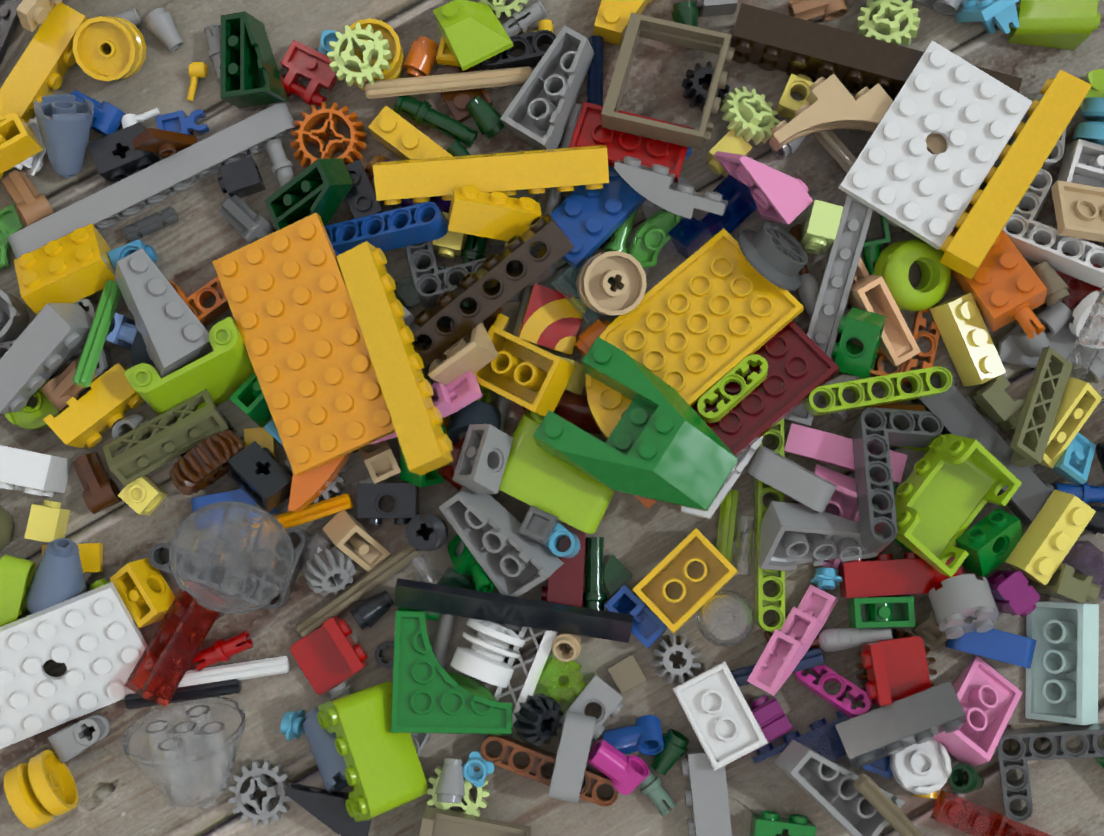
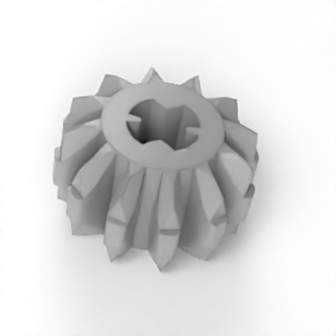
[303,546,356,597]
[652,634,702,684]

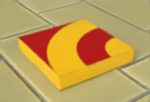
[517,283,586,356]

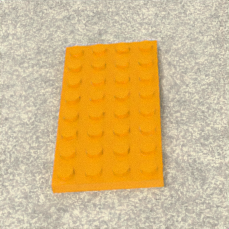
[213,213,396,476]

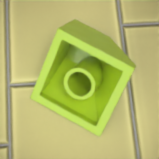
[433,0,514,71]

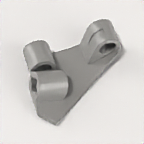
[998,302,1104,384]

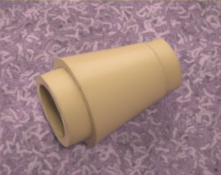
[552,632,581,662]

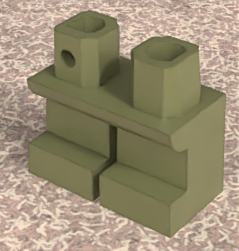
[968,375,1025,432]
[1025,564,1101,604]

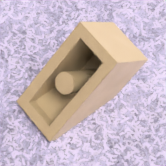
[322,510,391,572]

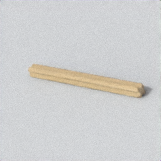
[364,66,532,99]

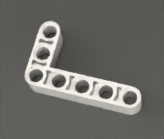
[1003,169,1104,289]

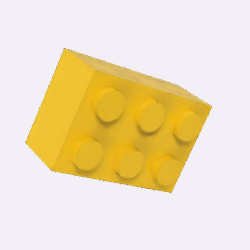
[14,223,116,315]
[474,325,576,417]
[632,528,739,633]

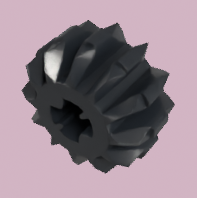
[681,61,730,112]
[512,693,564,747]

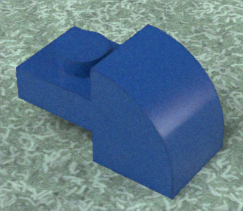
[604,585,668,649]

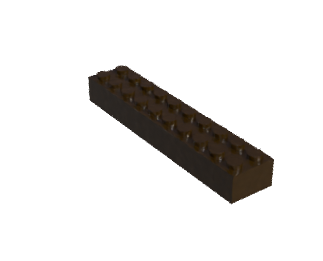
[730,3,1023,101]

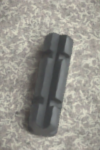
[122,207,179,242]

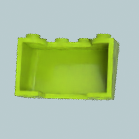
[1008,0,1101,50]
[894,434,1022,577]
[317,681,428,822]

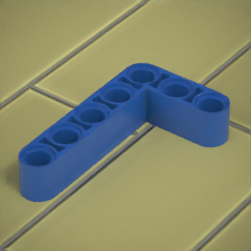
[324,202,448,256]

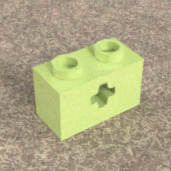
[799,200,843,255]

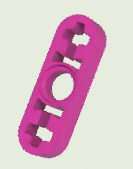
[795,664,872,718]

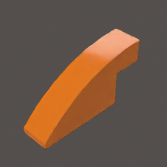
[288,452,352,512]

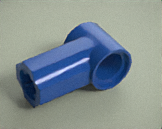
[69,90,125,136]
[603,715,664,755]

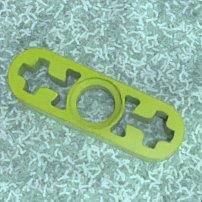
[697,354,768,423]

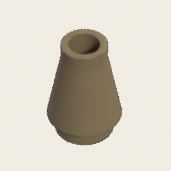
[1032,261,1070,306]

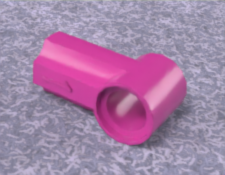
[587,739,650,795]

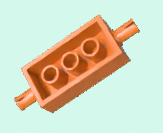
[950,205,1047,339]

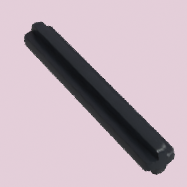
[124,679,242,709]

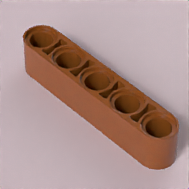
[480,735,619,807]

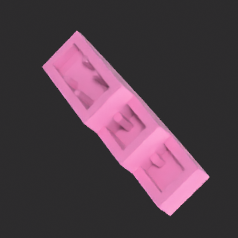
[370,370,482,445]
[784,423,908,484]
[747,584,838,696]

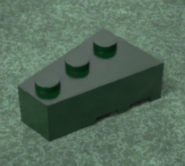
[220,11,288,108]
[264,158,353,231]

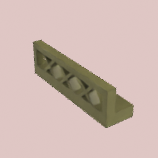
[1010,346,1073,467]
[103,389,228,486]

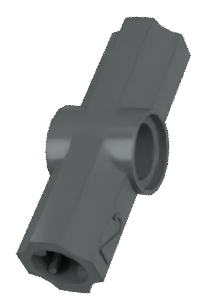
[219,195,277,244]

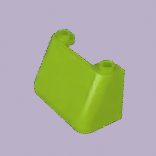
[124,316,254,421]
[499,409,616,534]

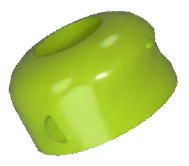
[873,239,951,311]

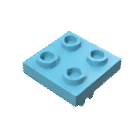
[954,0,1020,34]

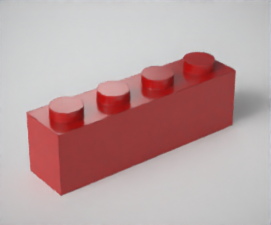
[838,552,963,598]

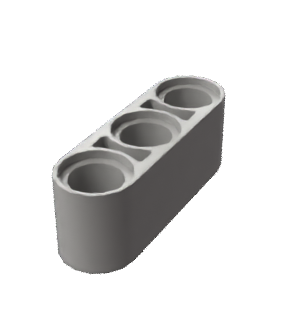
[746,445,837,513]
[548,711,596,804]

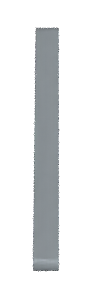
[7,103,298,259]

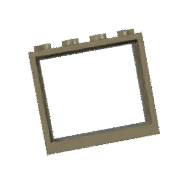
[601,13,735,150]

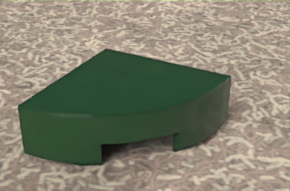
[603,555,632,595]

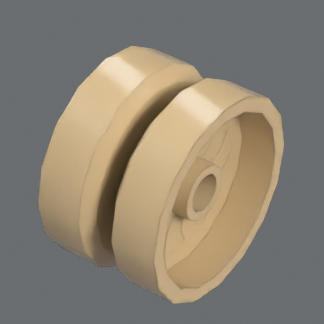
[576,251,647,316]

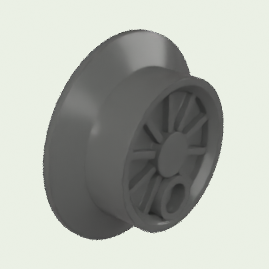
[738,222,808,291]

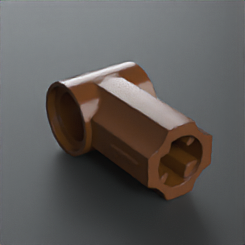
[72,452,122,514]

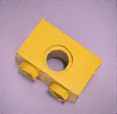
[109,558,180,628]

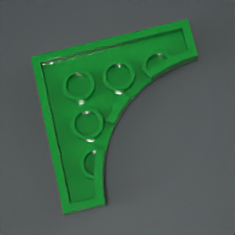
[391,611,512,735]

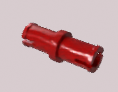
[192,630,253,671]

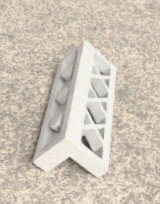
[494,626,558,727]

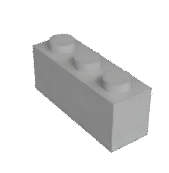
[681,748,732,836]

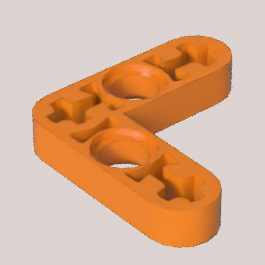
[860,305,940,386]

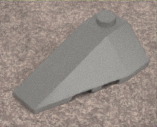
[759,501,883,571]

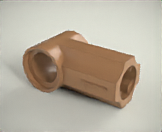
[787,0,848,22]
[2,170,53,227]
[41,358,97,413]

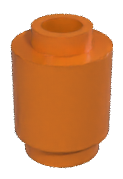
[402,36,439,77]
[574,319,611,357]

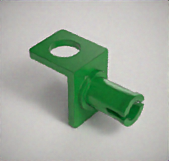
[862,214,891,274]
[447,534,495,593]

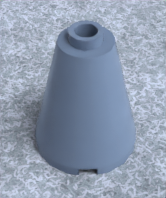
[33,94,95,178]
[26,538,87,614]
[302,707,349,793]

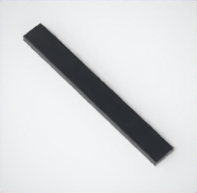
[394,578,634,643]

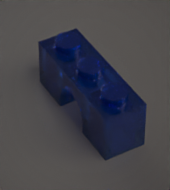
[668,174,757,259]

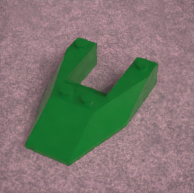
[533,337,738,511]

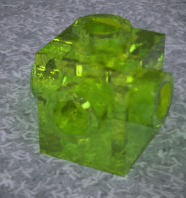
[538,655,586,702]

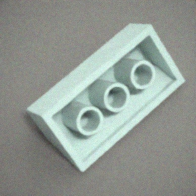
[1025,601,1099,725]

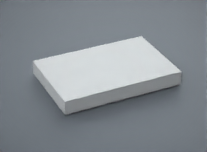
[673,662,768,771]

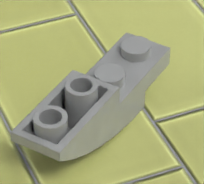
[614,156,728,219]

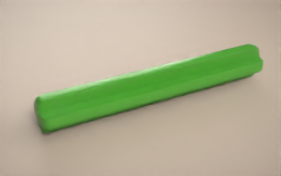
[72,280,121,388]

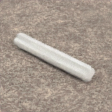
[173,656,290,688]

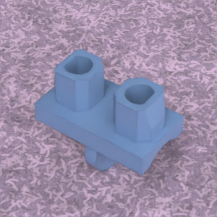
[106,313,138,350]

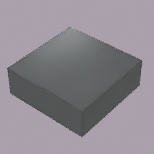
[518,505,559,546]

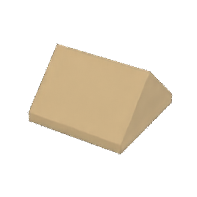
[428,322,499,385]

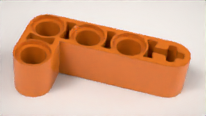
[169,276,230,327]

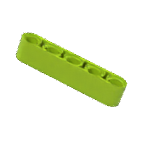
[804,366,952,416]
[0,554,36,627]

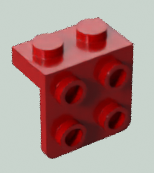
[290,616,369,695]
[861,636,931,706]

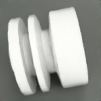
[450,618,526,688]

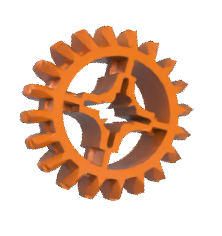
[290,102,367,169]

